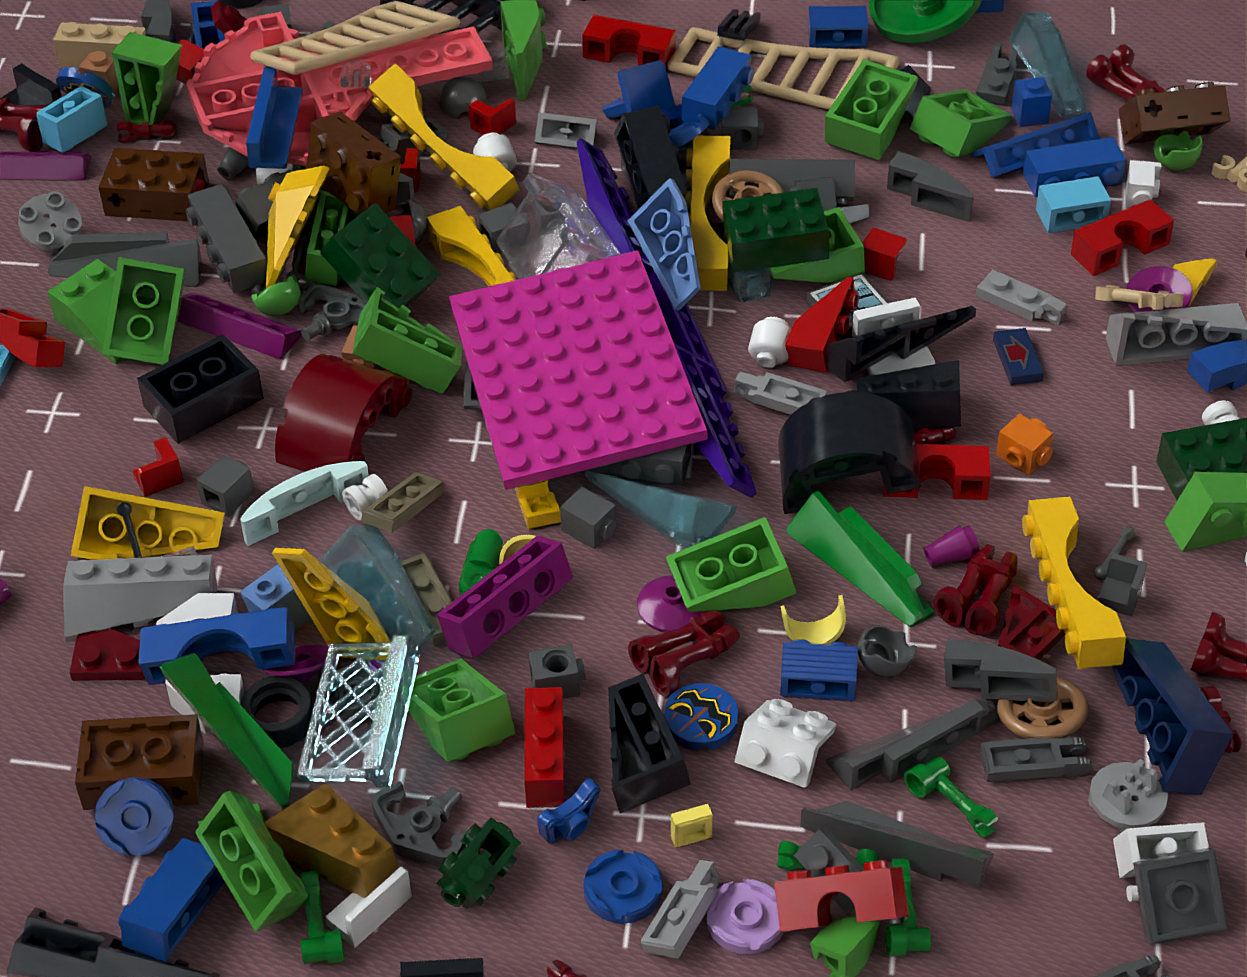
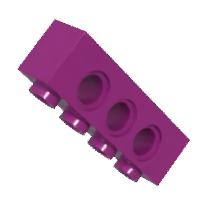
[436,535,574,659]

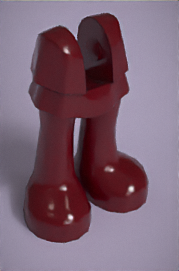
[1086,44,1165,102]
[0,97,48,152]
[932,544,1018,635]
[628,610,740,697]
[1191,612,1247,681]

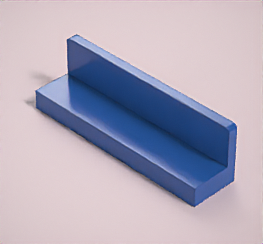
[246,66,302,169]
[973,112,1100,177]

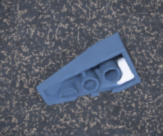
[627,178,701,311]

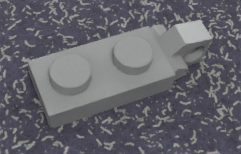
[976,270,1067,325]
[734,371,829,415]
[640,860,721,959]

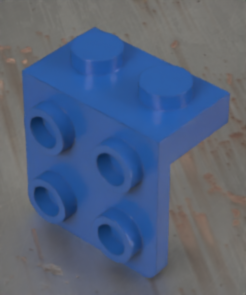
[617,60,684,126]

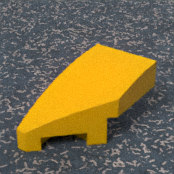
[1173,258,1217,306]
[515,480,561,529]

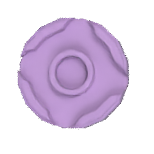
[707,879,784,954]

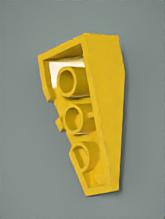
[266,165,330,289]
[70,486,225,560]
[272,548,396,661]

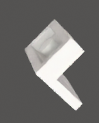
[325,867,412,948]

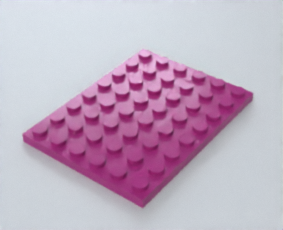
[449,250,708,490]

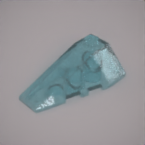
[1009,11,1087,117]
[585,470,737,547]
[319,524,435,656]

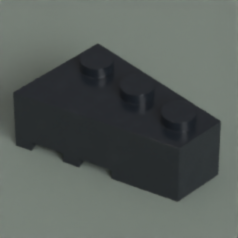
[857,360,961,428]
[608,674,691,814]

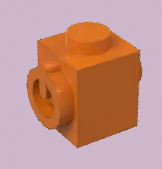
[996,413,1054,475]

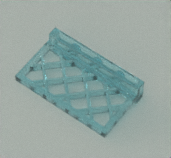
[297,635,420,787]

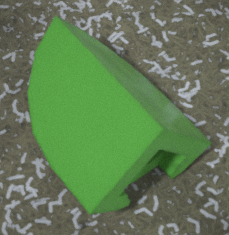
[810,917,879,977]

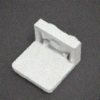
[852,297,935,375]
[734,699,836,788]

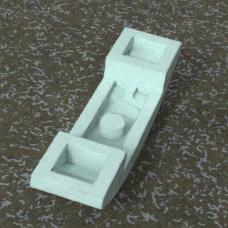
[240,461,369,546]

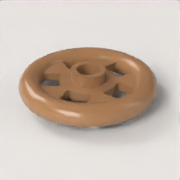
[712,170,784,221]
[997,677,1089,739]

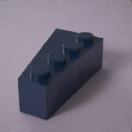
[1112,638,1233,795]

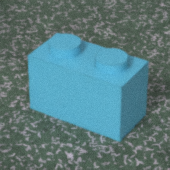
[36,86,107,153]
[1036,176,1111,233]

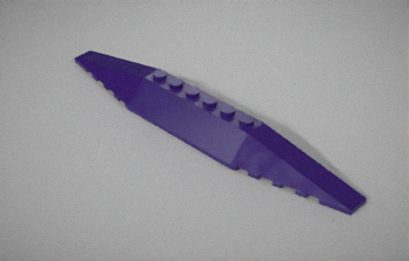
[577,138,757,498]

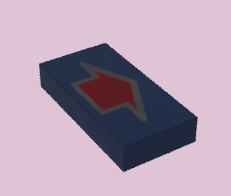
[993,328,1044,385]

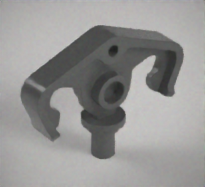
[299,284,366,341]
[371,781,468,867]

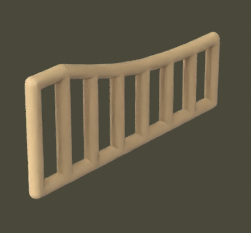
[250,1,460,75]
[667,27,900,110]

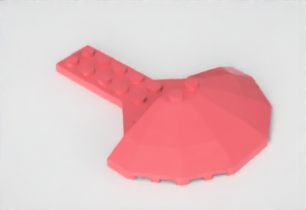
[186,12,493,166]

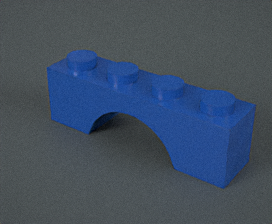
[139,607,295,685]

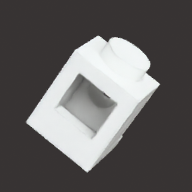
[1125,160,1161,208]

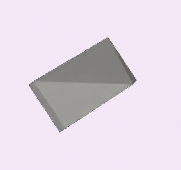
[534,112,598,148]

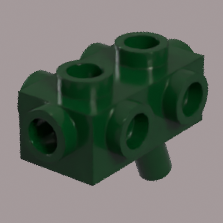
[436,817,521,909]

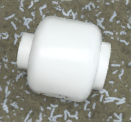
[473,133,517,172]
[748,317,792,368]

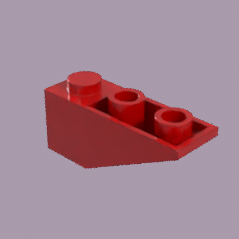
[785,276,859,372]

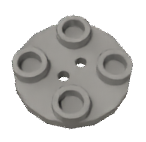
[18,191,82,251]
[1088,759,1168,832]

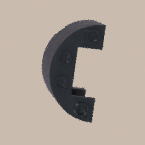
[778,390,921,514]

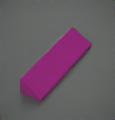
[0,151,91,180]
[177,292,302,359]

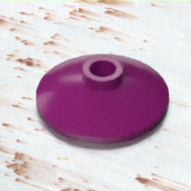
[1126,266,1192,312]
[637,575,708,632]
[263,645,336,682]

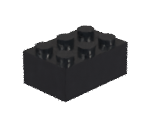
[614,105,689,209]
[137,334,264,444]

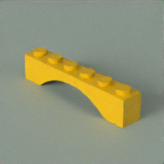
[369,63,520,210]
[685,136,730,291]
[426,206,517,286]
[1022,496,1126,669]

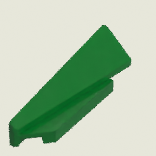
[786,491,934,627]
[160,653,294,811]

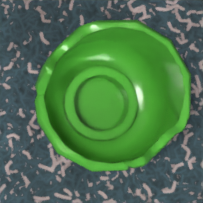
[1153,131,1203,171]
[251,275,301,316]

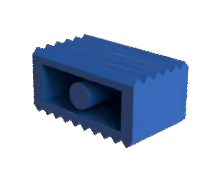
[808,6,868,49]
[780,639,858,702]

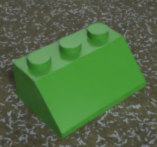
[195,790,308,932]

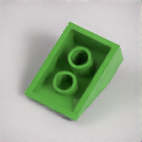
[500,0,547,101]
[825,59,918,160]
[910,89,1013,158]
[768,207,865,283]
[102,257,186,365]
[47,259,125,364]
[666,517,797,612]
[394,658,516,762]

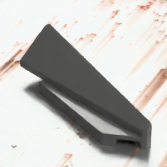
[48,232,202,287]
[826,698,1000,790]
[800,801,994,887]

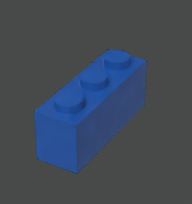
[682,46,754,130]
[1023,137,1126,198]
[118,838,225,962]

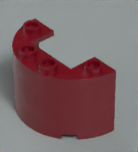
[275,354,412,472]

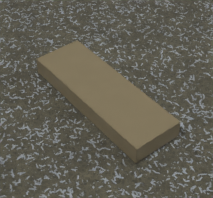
[361,472,445,533]
[393,552,453,646]

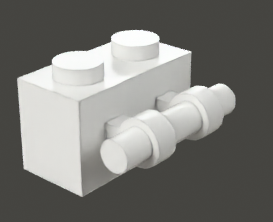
[1113,822,1209,902]

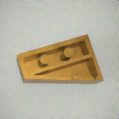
[264,783,398,898]

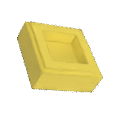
[671,804,713,847]

